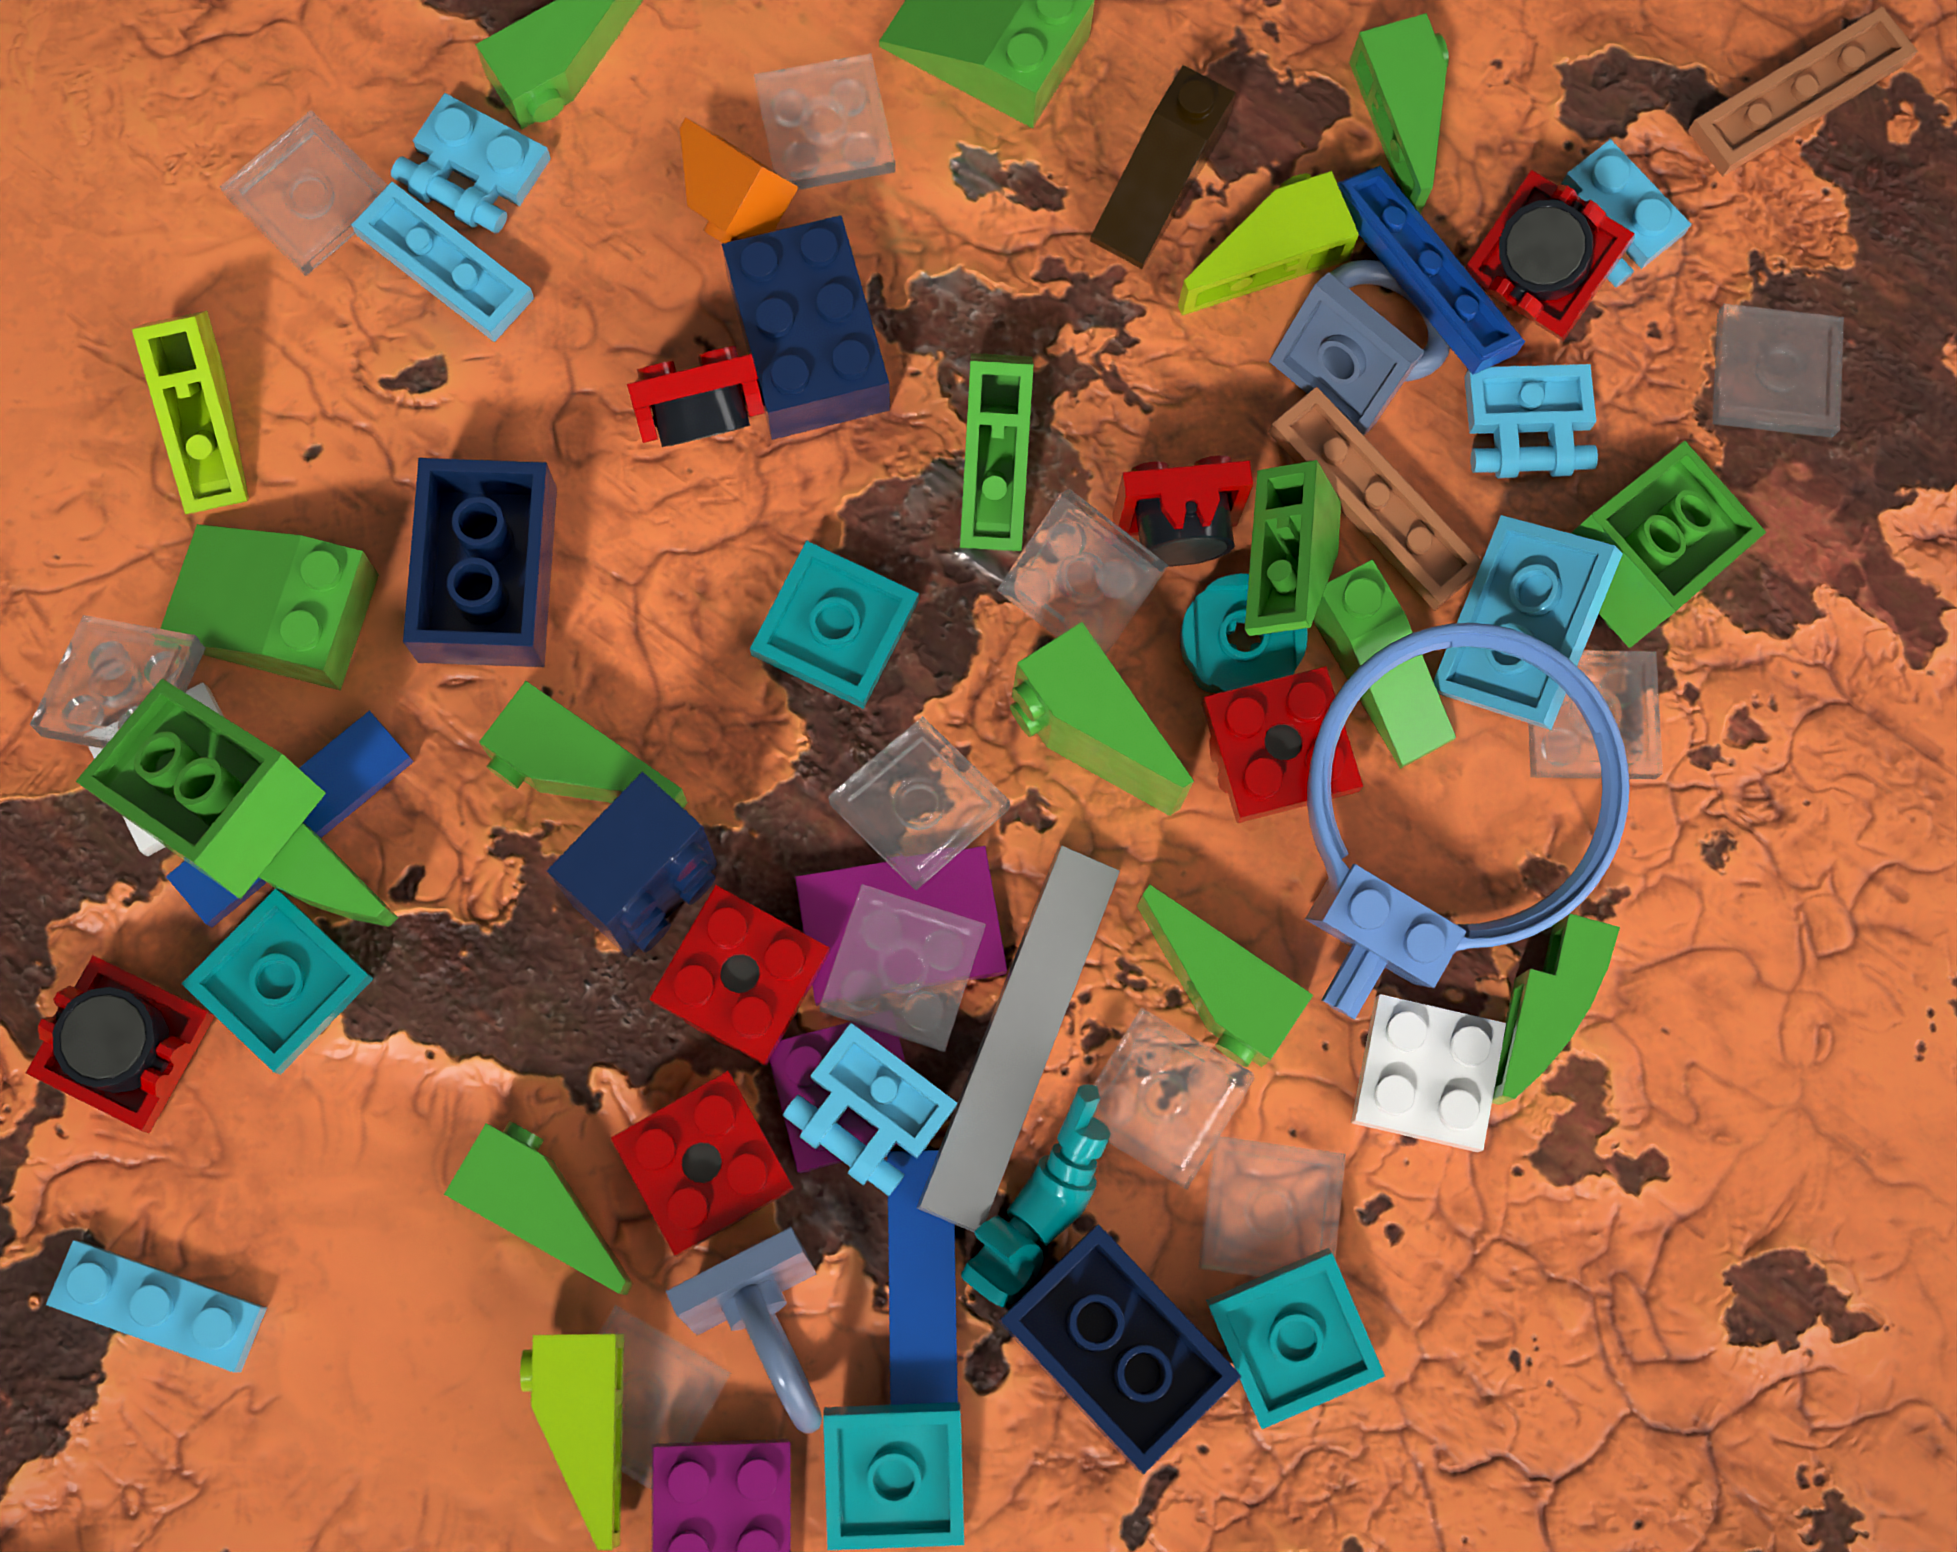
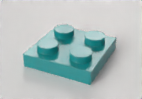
[750,540,919,709]
[181,888,374,1075]
[1206,1247,1385,1430]
[823,1402,964,1551]

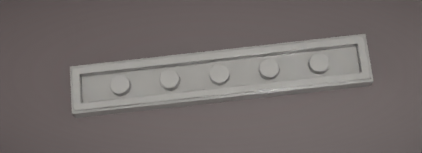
[916,846,1120,1232]

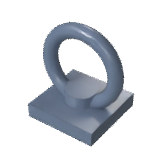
[1269,260,1451,436]
[666,1227,822,1434]

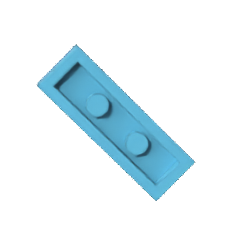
[351,182,534,342]
[46,1240,267,1373]

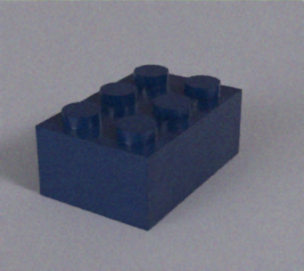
[722,215,890,440]
[403,458,557,667]
[546,771,718,958]
[998,1224,1242,1475]

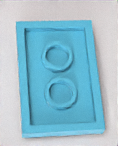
[1433,515,1623,730]

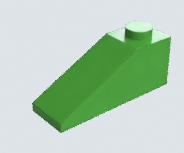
[475,0,643,130]
[1349,13,1449,214]
[960,353,1034,551]
[1245,460,1341,636]
[1313,559,1456,769]
[479,681,688,809]
[1137,884,1313,1067]
[444,1121,633,1295]

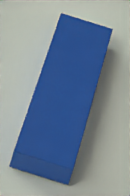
[1337,165,1525,375]
[166,710,414,928]
[887,1150,958,1405]

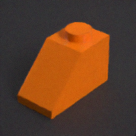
[680,117,799,244]

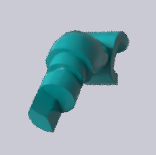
[961,1084,1111,1308]

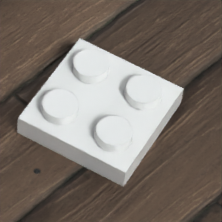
[1351,994,1506,1152]

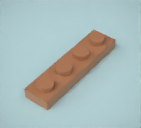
[1688,6,1918,177]
[1268,387,1482,610]

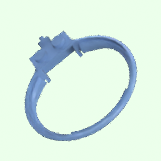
[1305,623,1630,1020]

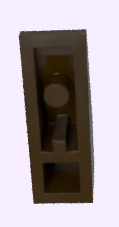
[1090,65,1236,269]

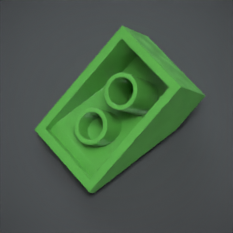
[879,0,1095,128]
[1570,441,1766,648]
[156,524,379,691]
[1010,622,1194,816]
[76,678,326,900]

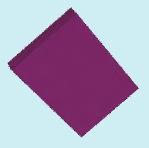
[795,846,1007,1006]

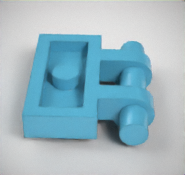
[391,93,551,234]
[1561,139,1692,288]
[1464,364,1598,478]
[783,1023,958,1196]

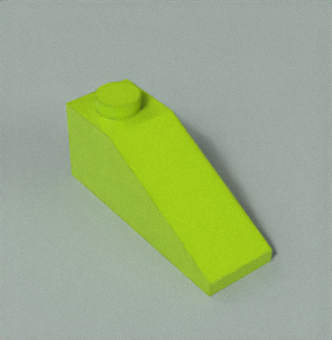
[1178,171,1359,316]
[132,311,249,514]
[520,1334,624,1550]

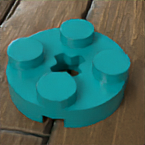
[1180,574,1308,694]

